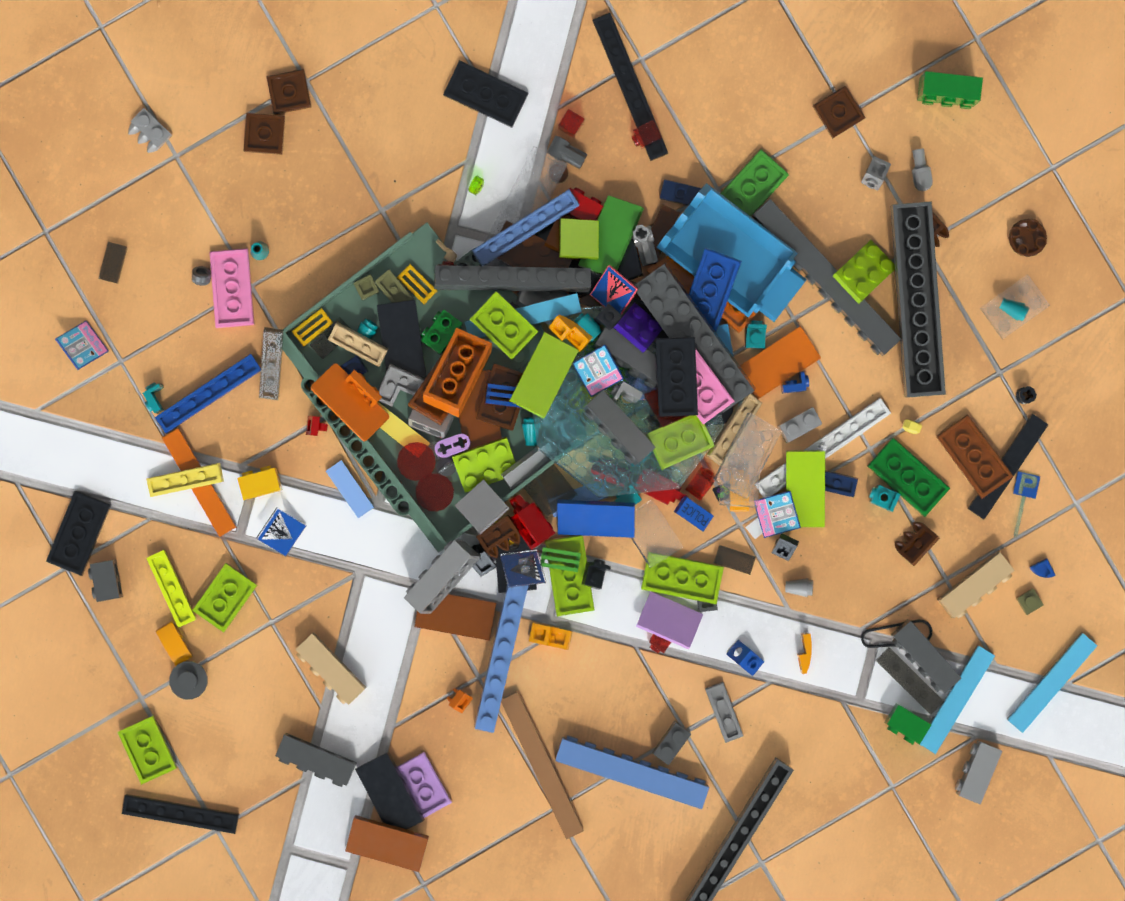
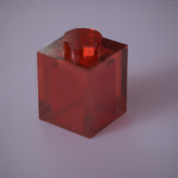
[558,109,585,139]

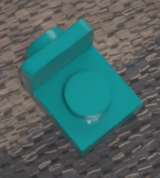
[745,321,767,349]

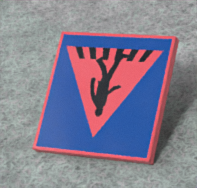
[590,265,638,315]

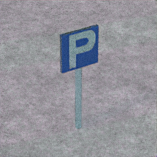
[1013,471,1040,537]

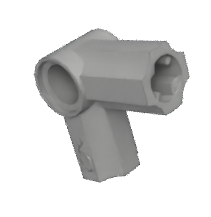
[633,224,658,266]

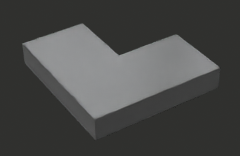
[378,364,425,407]

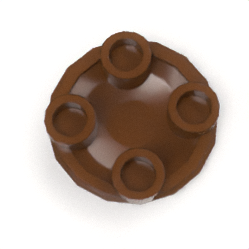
[1009,219,1047,257]

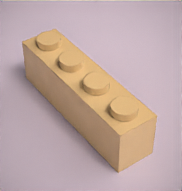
[937,552,1015,619]
[295,633,367,705]

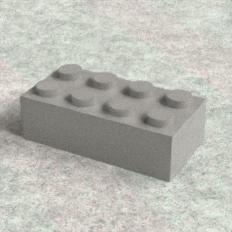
[404,540,481,614]

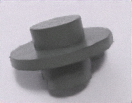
[169,661,208,700]

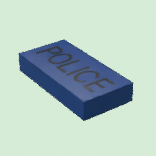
[674,496,714,532]

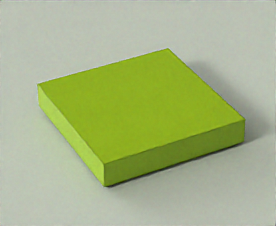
[559,218,599,260]

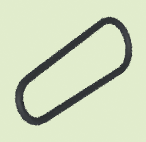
[861,619,932,648]

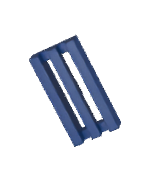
[485,384,522,408]

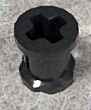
[1016,386,1037,404]

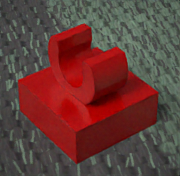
[306,416,328,436]

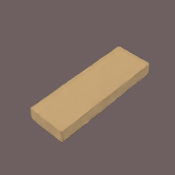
[328,322,388,367]

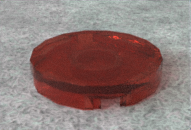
[397,442,436,481]
[416,473,454,512]

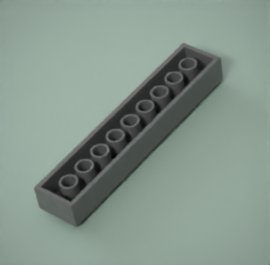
[890,201,946,398]

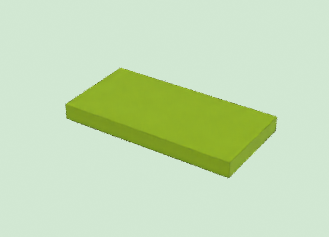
[509,332,579,419]
[786,450,825,527]
[545,535,595,617]
[641,552,724,604]

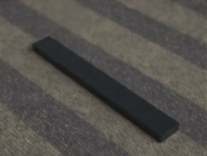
[592,13,668,161]

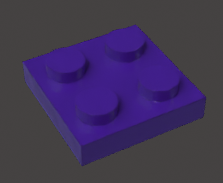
[614,302,662,353]

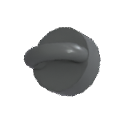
[192,266,211,286]
[437,457,456,477]

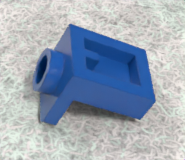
[781,371,809,394]

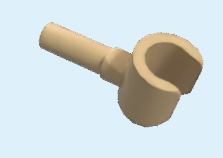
[436,239,457,263]

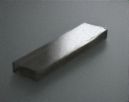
[259,327,284,400]
[875,647,944,715]

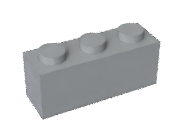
[955,741,1002,805]

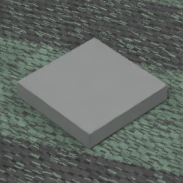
[455,480,510,535]

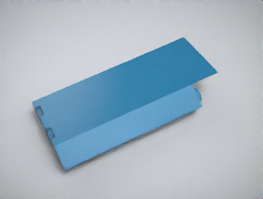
[657,183,807,322]

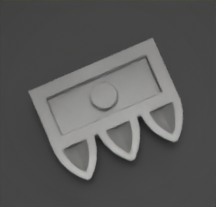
[128,108,172,153]

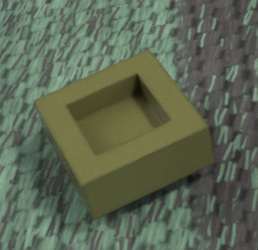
[353,274,379,301]
[1016,589,1043,615]

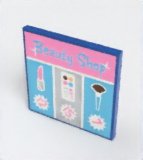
[55,321,109,370]
[572,344,624,397]
[754,491,801,538]

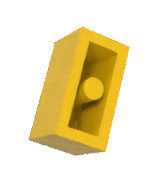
[237,465,283,500]

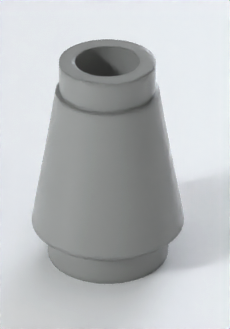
[785,578,813,597]

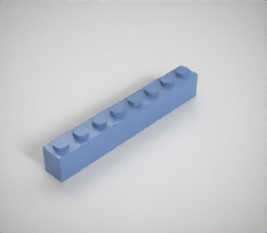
[474,584,529,733]
[555,735,709,809]

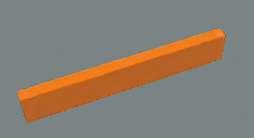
[162,428,237,537]

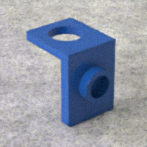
[726,640,764,676]

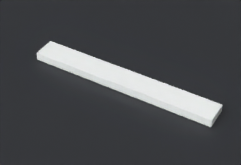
[754,398,891,498]

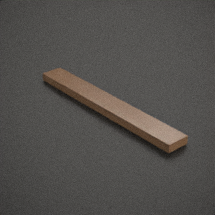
[501,692,584,840]

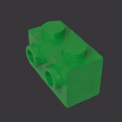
[421,310,463,355]
[884,703,931,745]

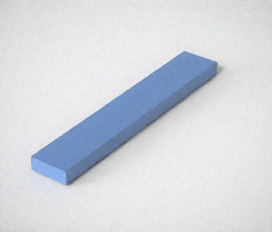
[472,189,579,266]

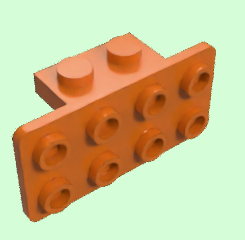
[311,363,389,441]

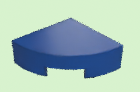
[1029,558,1056,578]

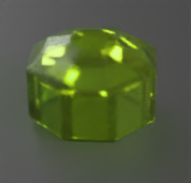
[468,176,484,195]

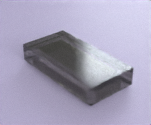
[98,242,128,284]
[713,545,756,575]

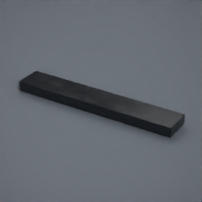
[968,414,1048,520]
[122,794,239,834]

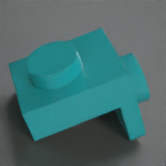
[142,383,164,414]

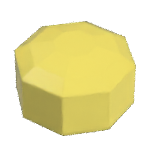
[902,419,922,434]

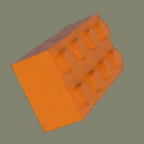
[423,328,492,417]

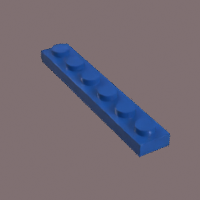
[155,354,262,434]

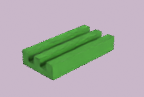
[540,547,581,572]

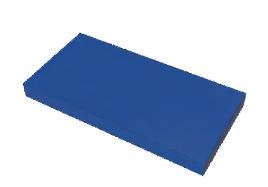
[689,248,742,332]
[557,499,635,538]

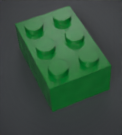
[917,71,983,109]

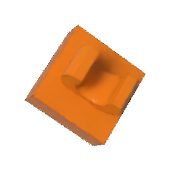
[447,688,473,713]

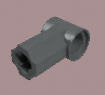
[546,136,587,169]

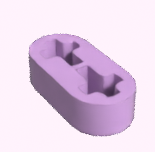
[434,434,471,458]

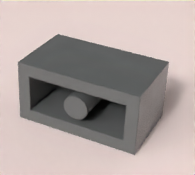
[88,560,123,602]
[652,721,691,765]

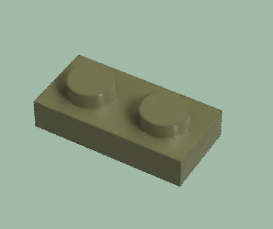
[374,269,414,303]

